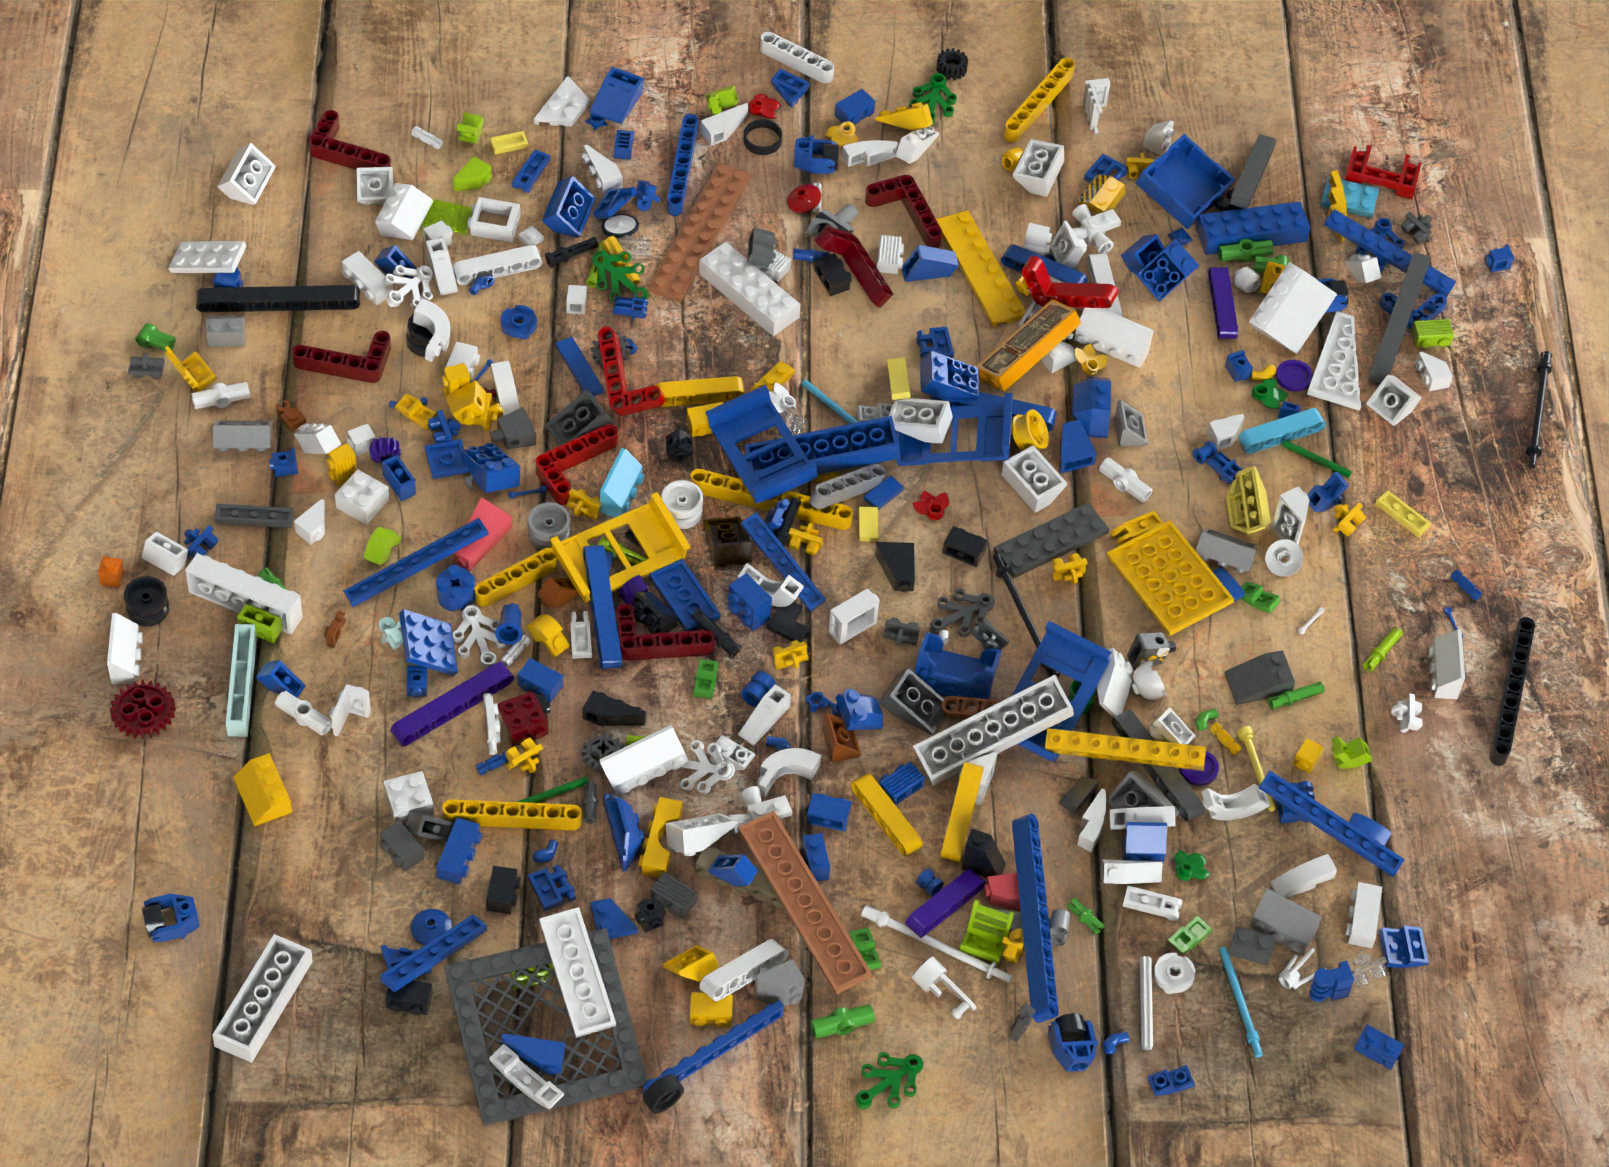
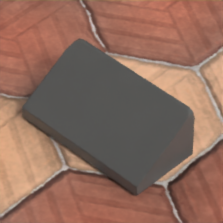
[1059,776,1099,814]

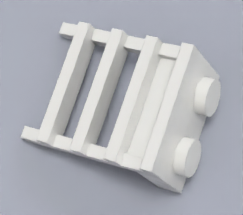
[1081,78,1110,135]

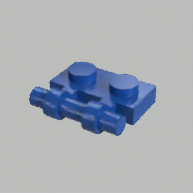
[916,326,954,359]
[764,499,789,532]
[528,865,576,911]

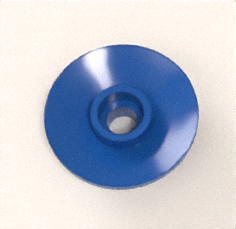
[411,909,452,945]

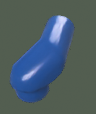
[532,840,558,863]

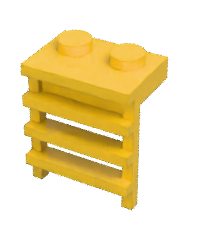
[164,346,217,392]

